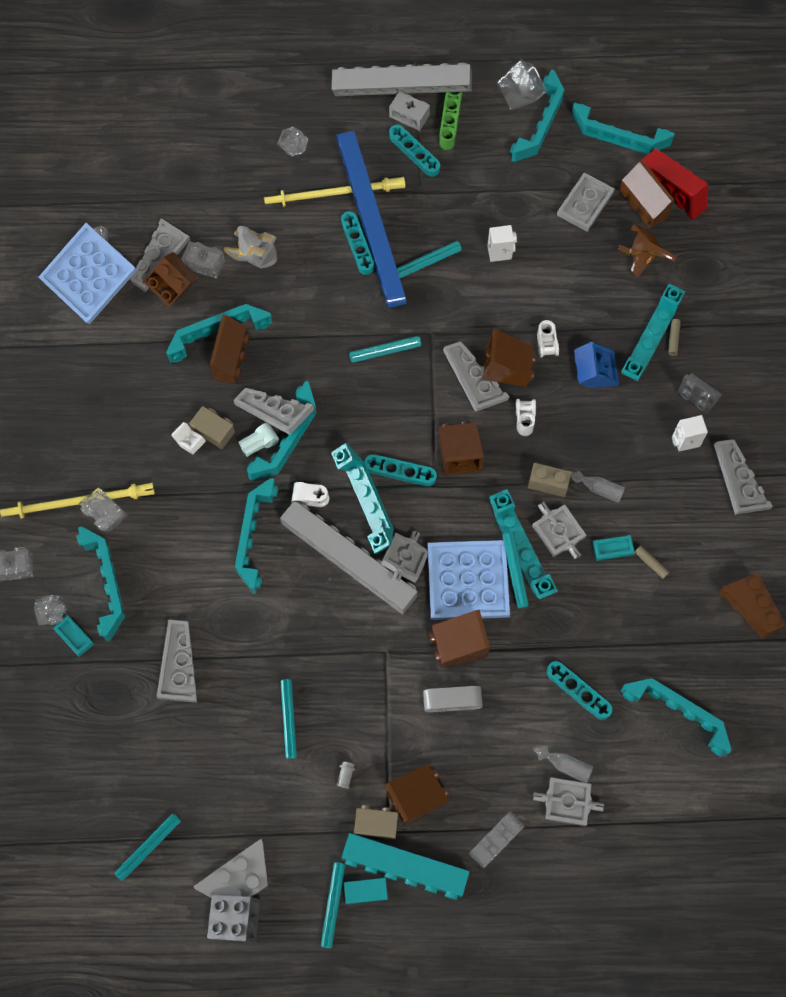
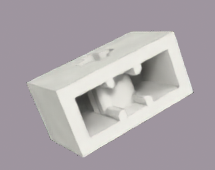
[487,225,517,262]
[672,415,708,452]

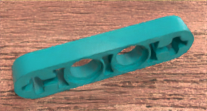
[389,125,440,177]
[341,211,374,275]
[365,455,437,486]
[546,661,612,720]

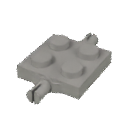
[532,502,587,559]
[381,531,428,584]
[533,778,604,826]

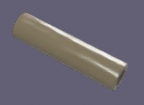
[668,319,681,356]
[635,546,670,579]

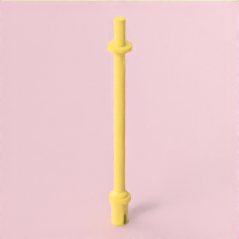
[264,177,405,207]
[0,482,155,519]

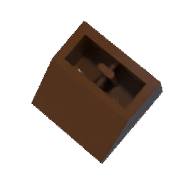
[143,252,199,307]

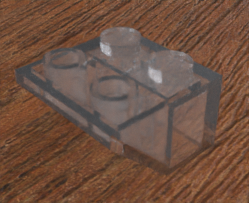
[497,60,547,110]
[79,487,128,532]

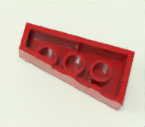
[641,149,708,220]

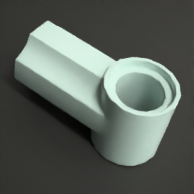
[238,423,279,457]

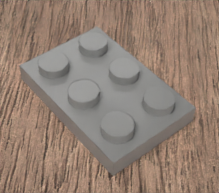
[557,173,615,232]

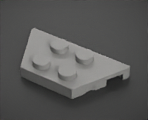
[194,839,268,898]

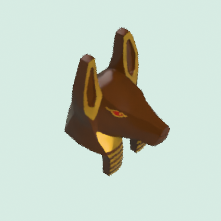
[618,225,677,278]

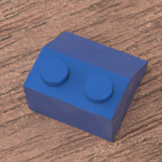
[574,342,619,388]

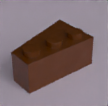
[718,573,786,639]

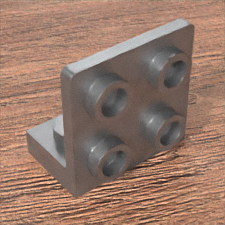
[677,373,722,413]
[207,895,261,943]

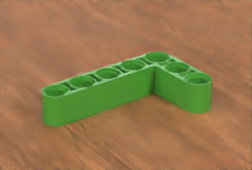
[418,64,463,150]

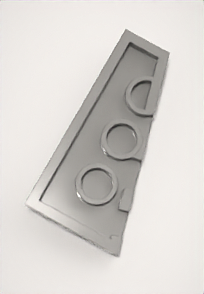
[130,218,190,292]
[443,341,509,412]
[233,388,314,435]
[714,439,773,515]
[157,620,197,703]

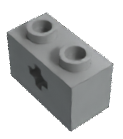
[389,91,430,131]

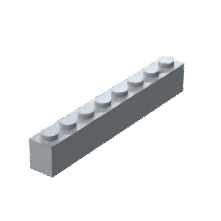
[332,63,472,96]
[280,501,417,615]

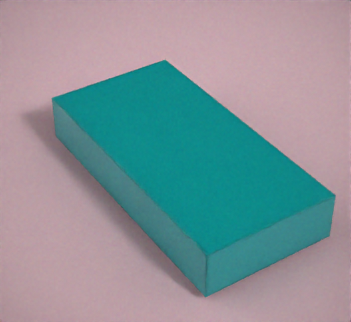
[592,535,635,561]
[53,615,94,657]
[344,878,388,905]

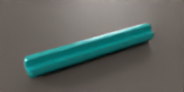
[397,241,461,278]
[349,336,421,362]
[502,532,529,608]
[281,679,297,759]
[115,814,180,881]
[321,862,345,948]

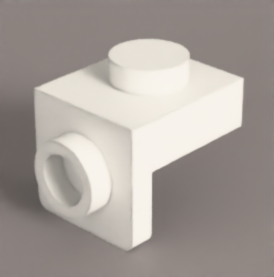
[172,422,206,454]

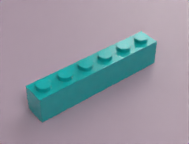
[341,833,470,900]

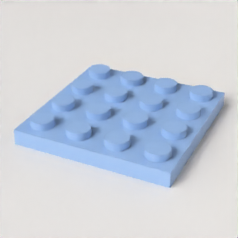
[39,223,138,324]
[428,540,510,620]

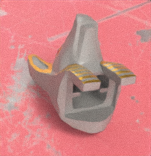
[223,226,277,268]

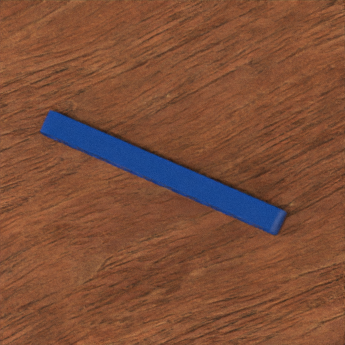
[336,130,406,309]

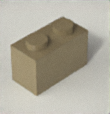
[189,406,235,449]
[528,463,571,497]
[354,805,398,840]

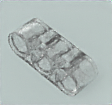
[469,811,525,869]

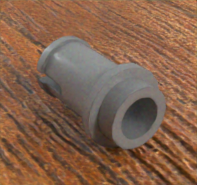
[336,762,355,789]

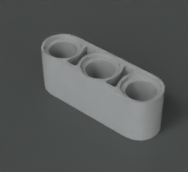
[423,686,483,712]

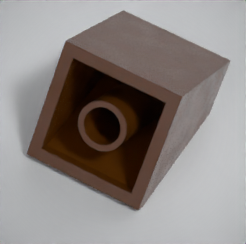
[483,329,535,387]
[438,421,484,476]
[429,609,490,668]
[385,764,450,827]

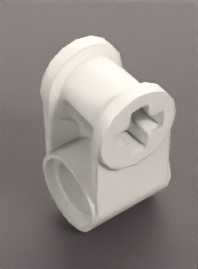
[537,320,559,358]
[516,399,536,436]
[291,482,329,507]

